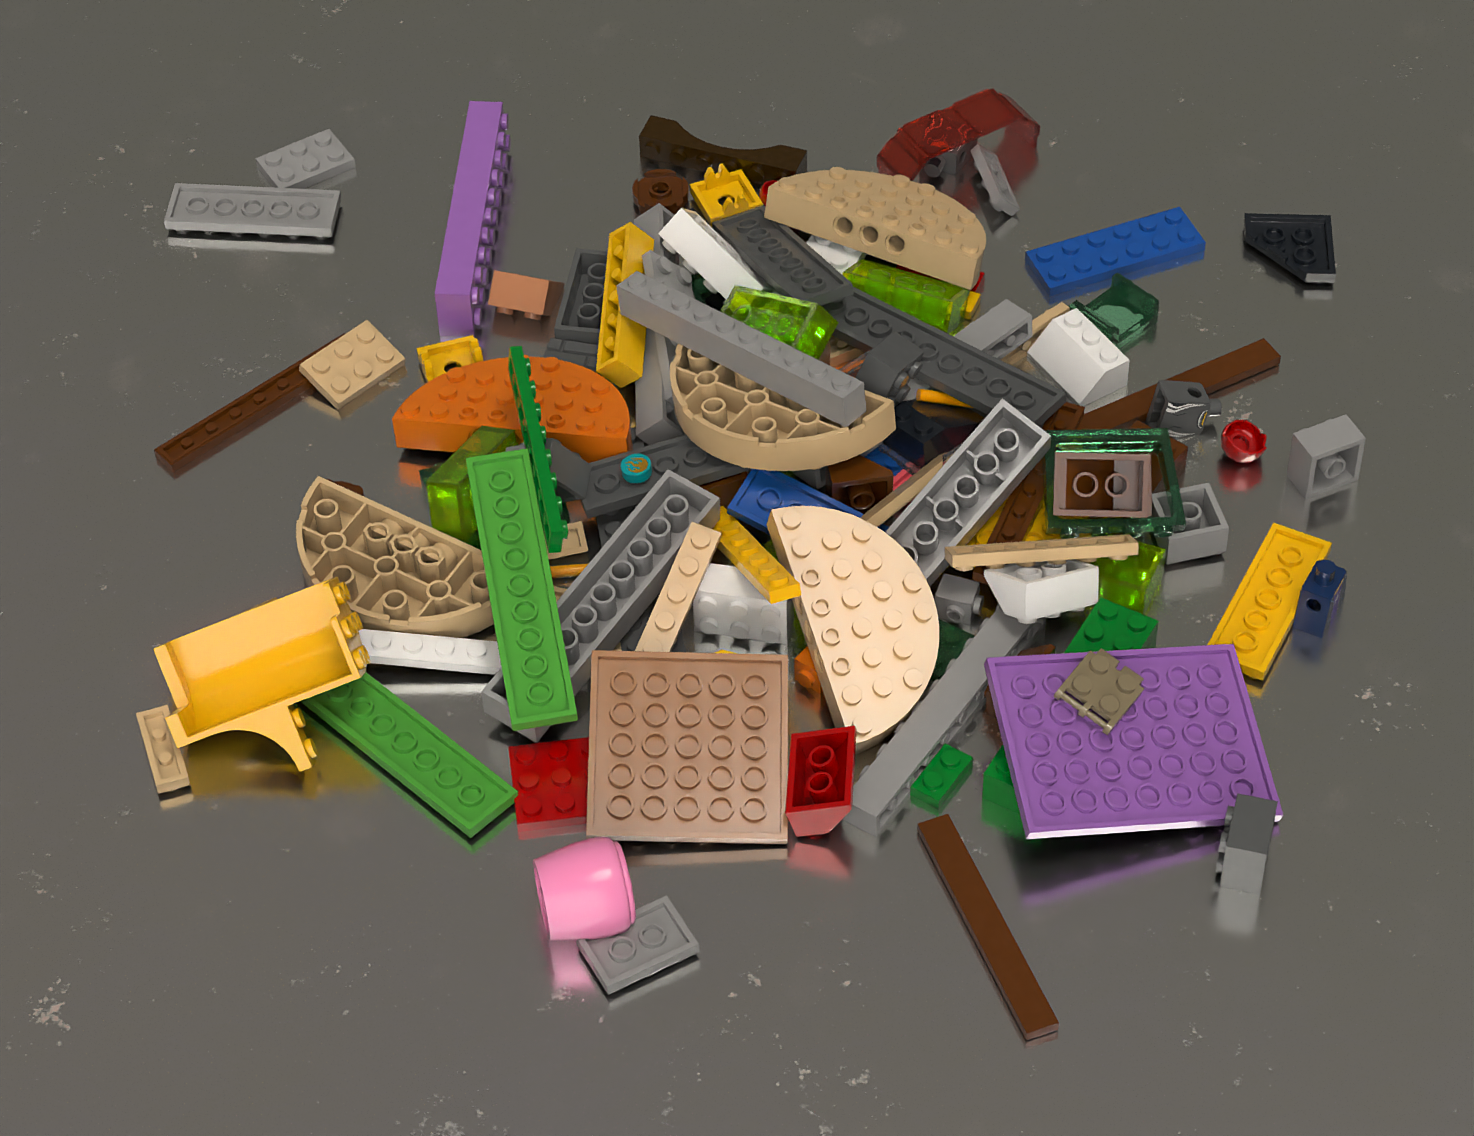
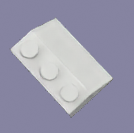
[1027,308,1130,407]
[984,559,1099,624]

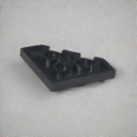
[1244,213,1336,283]

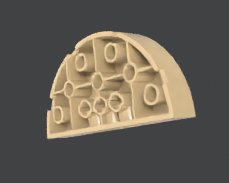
[764,167,986,290]
[670,344,896,471]
[296,476,494,638]
[766,506,939,755]

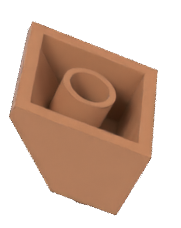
[488,270,564,320]

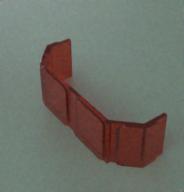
[877,89,1040,181]

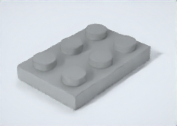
[255,129,356,189]
[576,895,700,994]

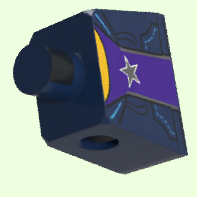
[1293,560,1347,638]

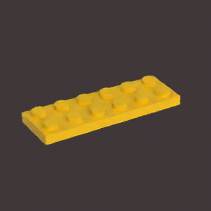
[1207,522,1332,681]

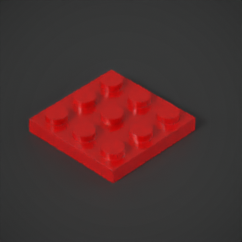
[508,737,589,832]

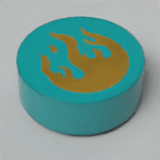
[620,453,652,483]

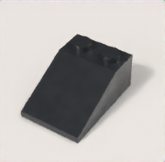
[883,399,985,469]

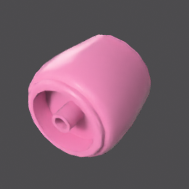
[533,837,636,941]

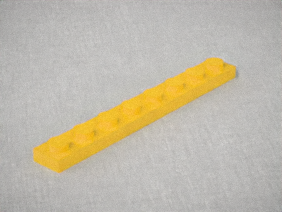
[712,506,802,604]

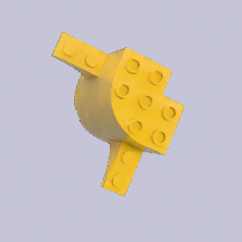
[153,576,371,772]

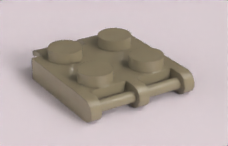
[1053,648,1144,736]

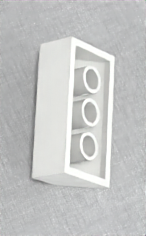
[658,208,775,314]

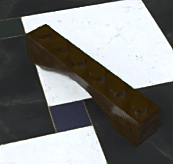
[639,115,807,185]

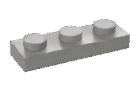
[970,144,1020,216]

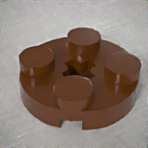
[632,169,689,215]

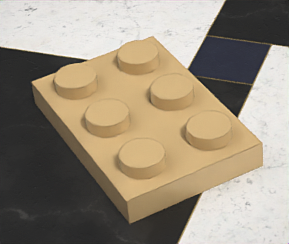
[299,320,406,410]

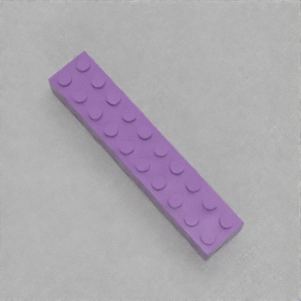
[435,101,511,337]

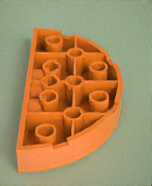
[392,355,633,463]

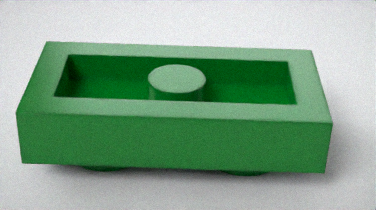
[910,743,973,809]

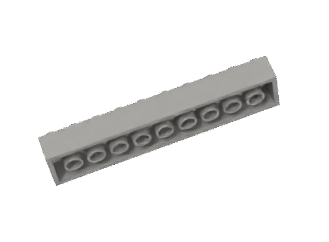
[481,469,720,743]

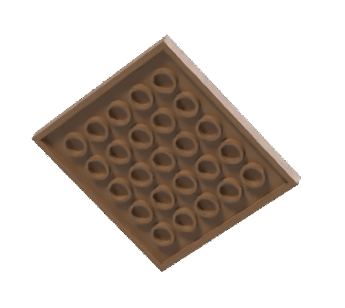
[586,650,788,844]

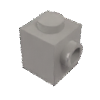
[935,573,984,625]

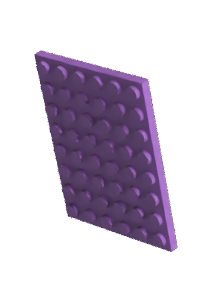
[984,644,1283,839]

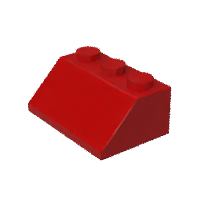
[785,726,857,837]

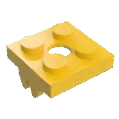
[690,163,763,227]
[416,335,483,382]

